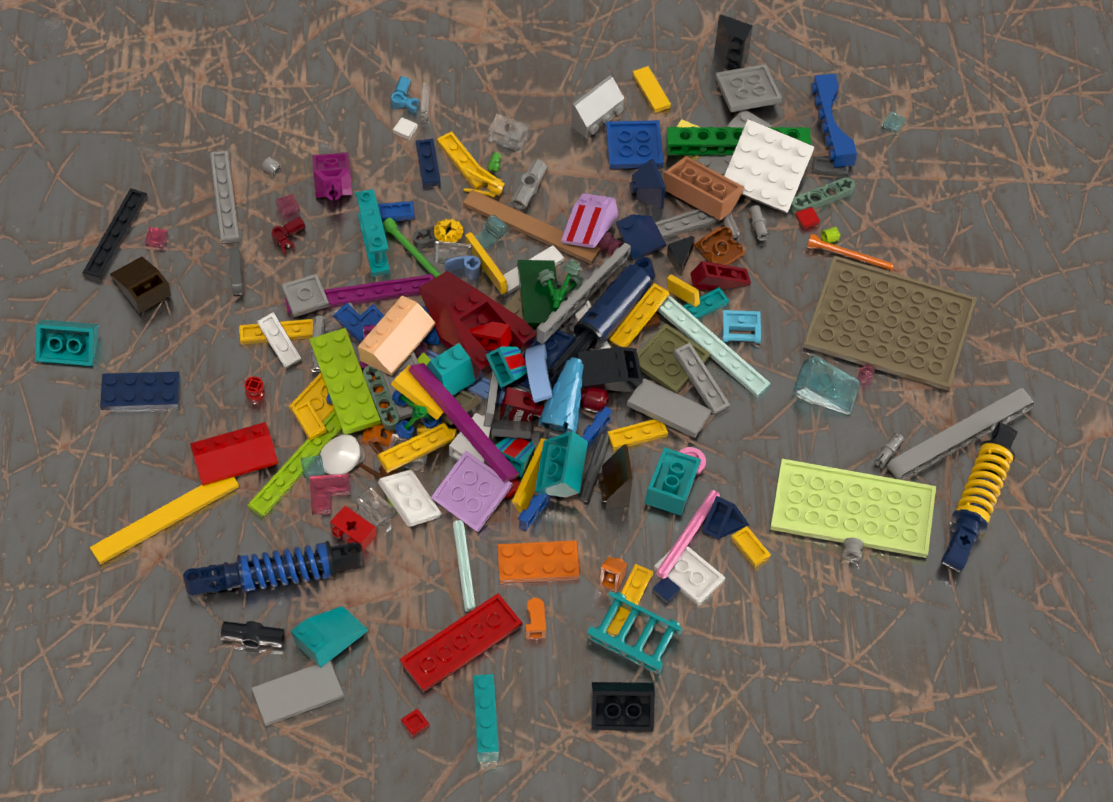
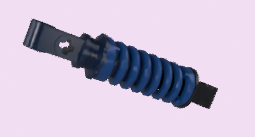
[183,541,364,595]

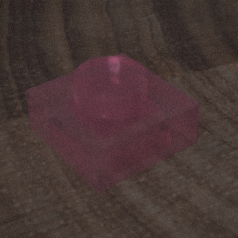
[276,194,300,217]
[145,227,168,249]

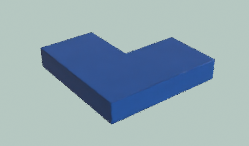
[333,303,385,343]

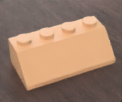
[358,296,435,376]

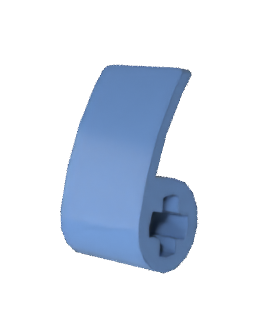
[445,256,481,280]

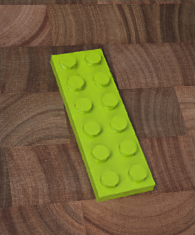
[309,328,381,435]

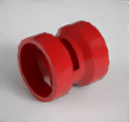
[244,376,265,403]

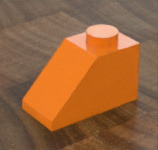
[599,556,628,592]

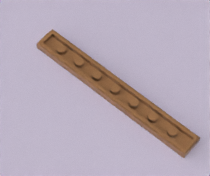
[463,190,600,265]

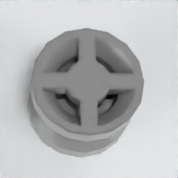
[842,538,864,561]

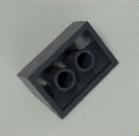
[714,14,753,70]
[591,682,655,731]

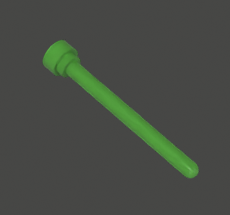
[382,218,441,278]

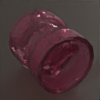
[598,232,624,256]

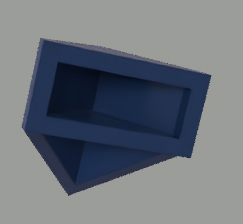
[702,496,749,539]

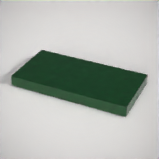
[517,260,558,326]

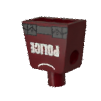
[499,387,545,422]

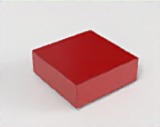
[795,207,820,230]
[400,708,429,738]

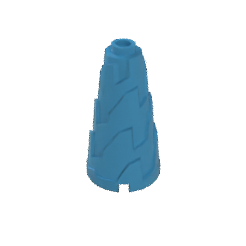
[538,358,584,433]

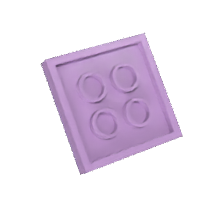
[431,451,513,532]

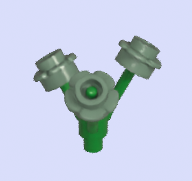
[537,259,583,310]

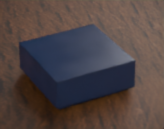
[652,577,681,604]

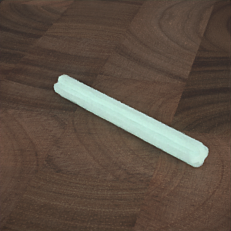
[453,520,475,612]

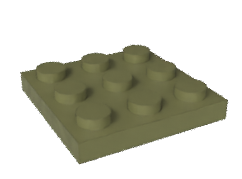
[637,323,711,394]

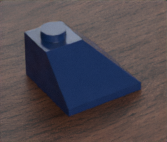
[629,159,666,209]
[616,214,667,261]

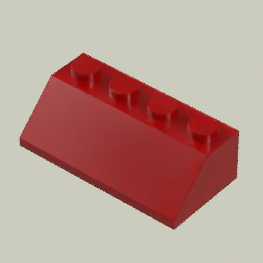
[190,422,278,486]

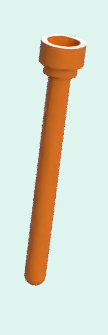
[807,234,893,270]

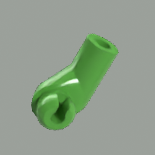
[488,152,501,172]

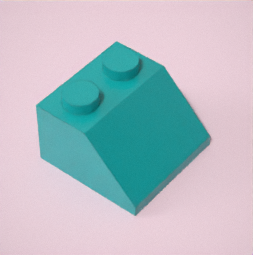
[427,343,476,396]

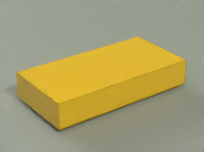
[667,275,700,307]
[291,400,327,441]
[731,526,771,568]

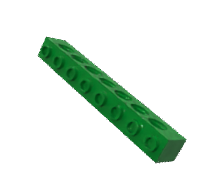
[666,126,812,155]

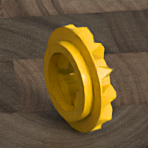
[434,218,463,244]

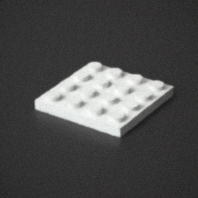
[724,119,814,214]

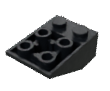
[576,347,643,392]

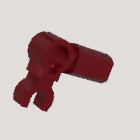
[271,217,306,256]

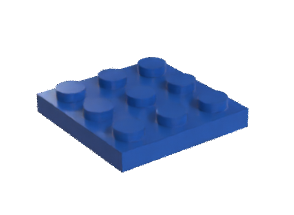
[606,120,663,169]

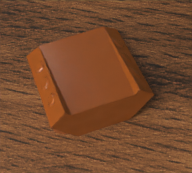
[694,227,746,265]

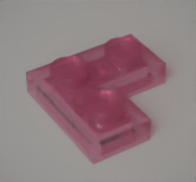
[310,473,350,515]

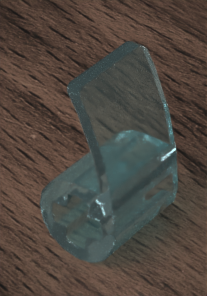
[475,215,509,249]

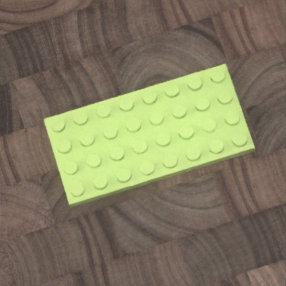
[770,459,936,558]

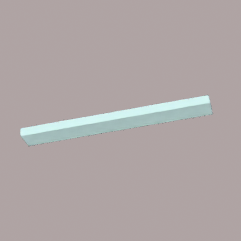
[657,295,770,398]

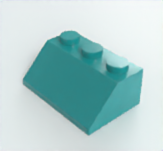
[35,319,98,366]
[535,431,588,497]

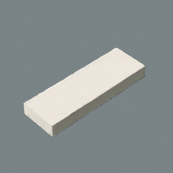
[257,313,302,369]

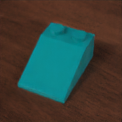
[644,447,701,516]
[291,606,368,668]

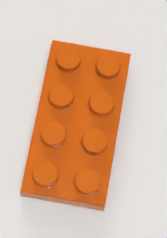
[497,540,580,584]

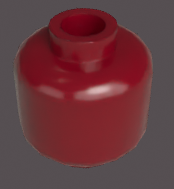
[580,388,609,413]

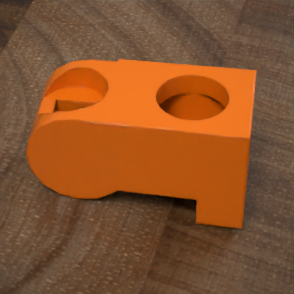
[525,598,546,639]

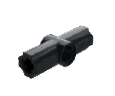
[220,621,285,648]

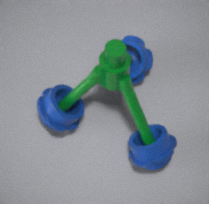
[392,390,442,438]

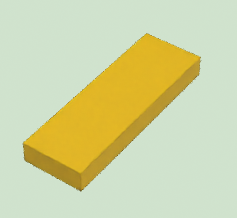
[632,66,671,113]
[607,419,668,451]

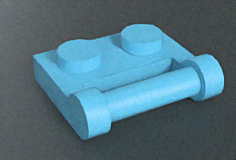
[722,310,761,344]

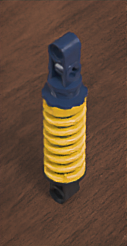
[941,422,1018,572]

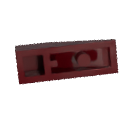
[690,261,751,291]

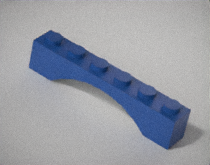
[811,74,857,167]

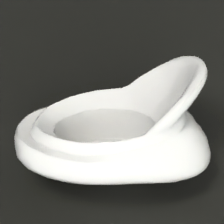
[319,434,365,476]

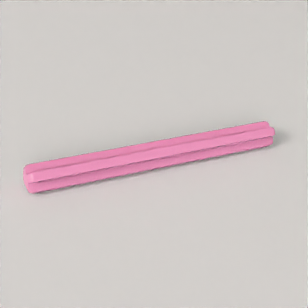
[656,490,720,579]

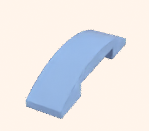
[525,344,553,403]

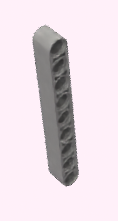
[887,388,1035,480]

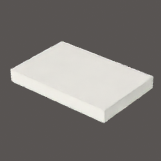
[378,470,442,527]
[654,546,725,606]

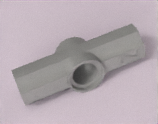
[511,159,547,210]

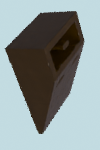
[110,256,171,313]

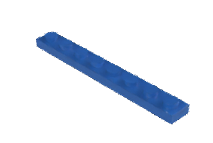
[518,407,612,532]

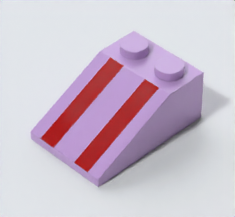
[561,193,619,248]

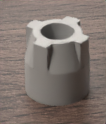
[262,157,282,177]

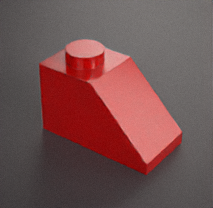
[469,322,512,351]

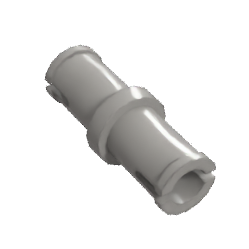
[749,205,769,241]
[874,433,904,468]

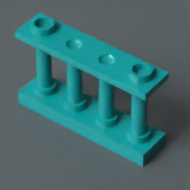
[356,189,390,277]
[587,591,682,675]

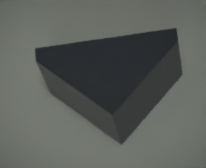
[667,236,695,275]

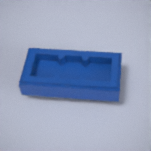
[378,201,415,222]

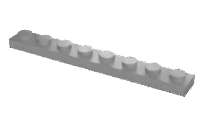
[536,243,631,344]

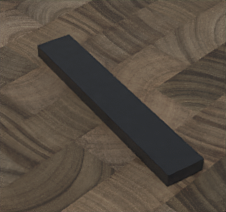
[82,188,148,282]

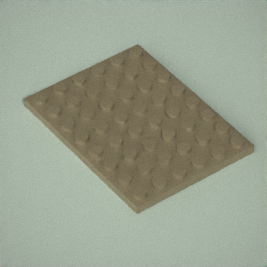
[803,256,977,391]

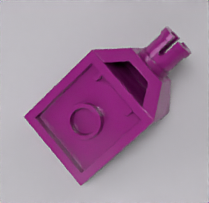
[312,152,352,200]

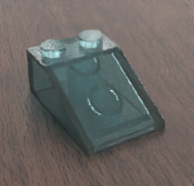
[792,355,861,415]

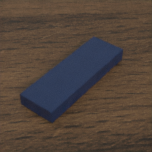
[416,139,441,187]

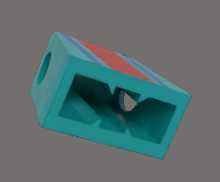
[486,347,527,388]
[495,437,535,478]

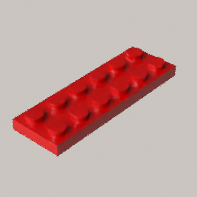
[399,593,522,693]

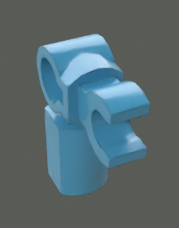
[391,76,420,113]

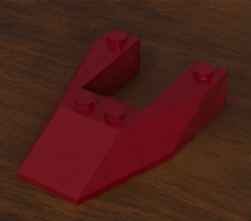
[418,271,537,380]

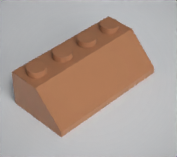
[663,156,744,220]

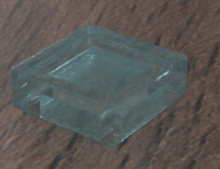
[882,111,907,134]
[301,455,324,478]

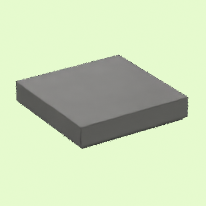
[281,274,329,317]

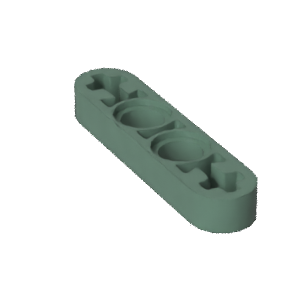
[791,177,855,213]
[363,365,399,431]

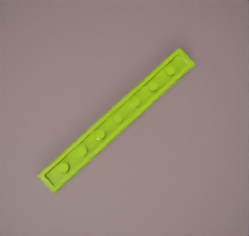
[247,410,342,518]

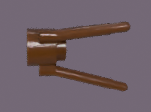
[359,441,399,479]

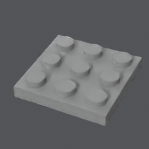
[715,64,782,112]

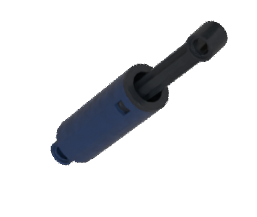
[547,257,655,390]

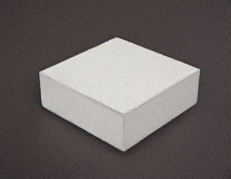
[393,117,417,140]

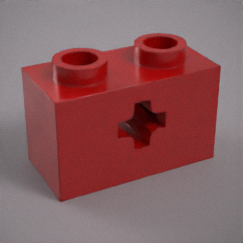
[330,505,377,551]

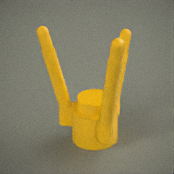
[463,167,505,198]

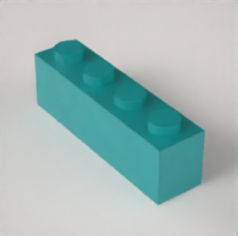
[473,674,499,762]

